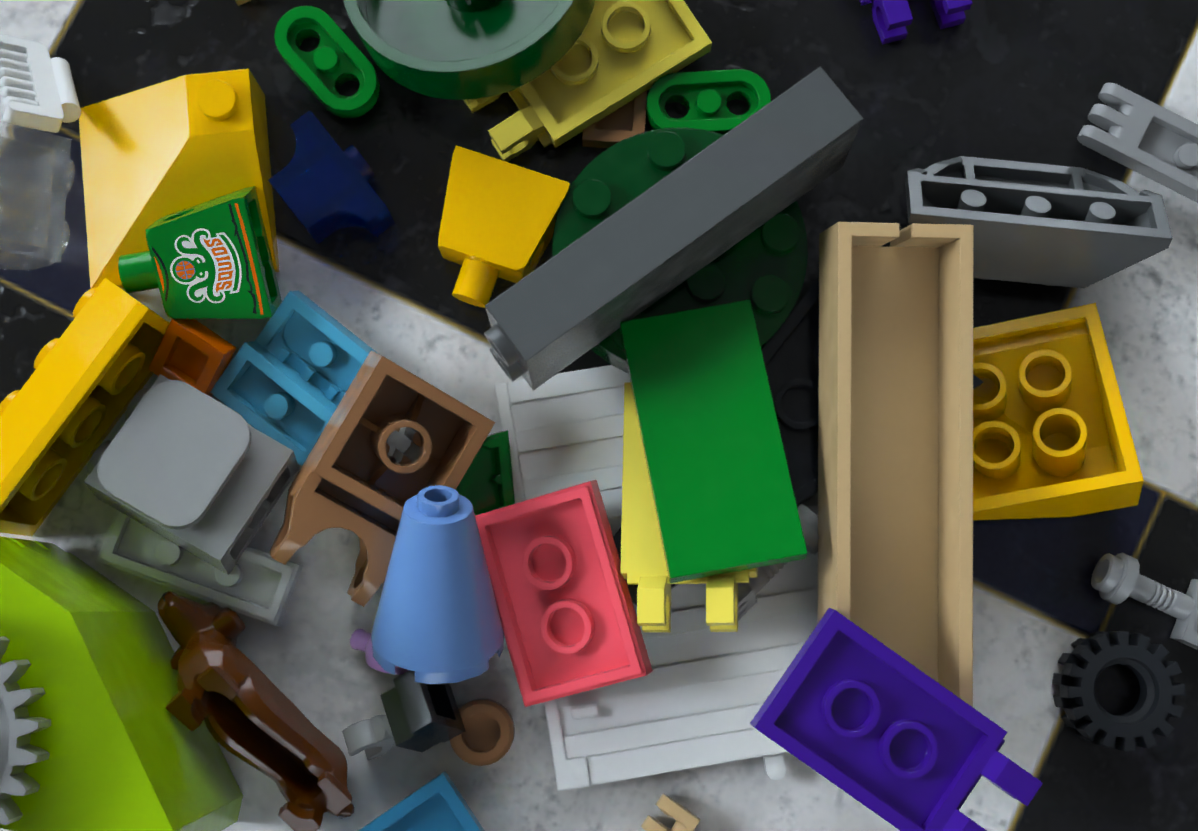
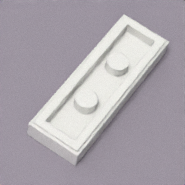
[96,510,303,626]

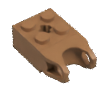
[269,350,495,607]

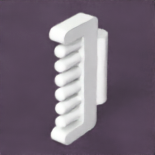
[0,34,81,133]

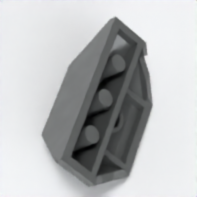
[905,156,1173,288]

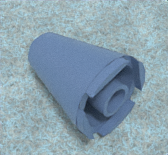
[371,485,504,684]

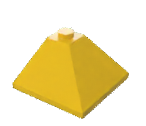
[79,68,280,289]
[973,303,1144,521]

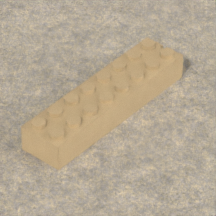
[817,222,973,707]

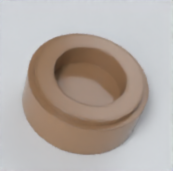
[450,698,515,766]

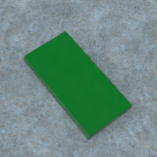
[620,300,808,583]

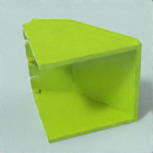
[0,536,243,831]

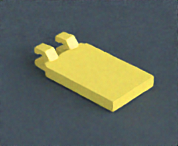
[464,0,712,162]
[620,382,758,632]

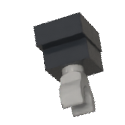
[342,670,466,760]

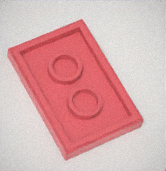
[475,480,653,707]

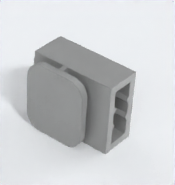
[84,374,299,575]

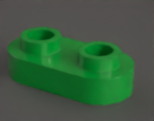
[274,6,380,118]
[646,69,771,135]

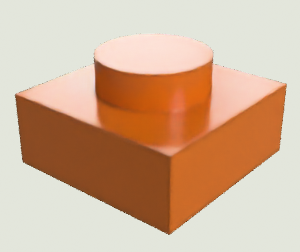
[148,318,237,397]

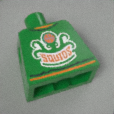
[118,186,282,319]

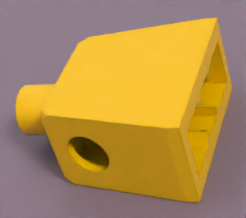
[438,145,571,308]

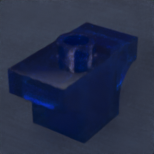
[268,110,395,244]

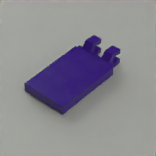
[750,608,1043,831]

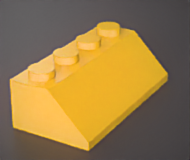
[0,278,169,537]

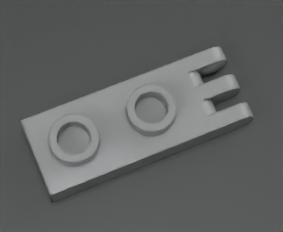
[1077,83,1198,203]

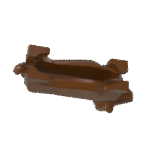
[157,591,354,831]

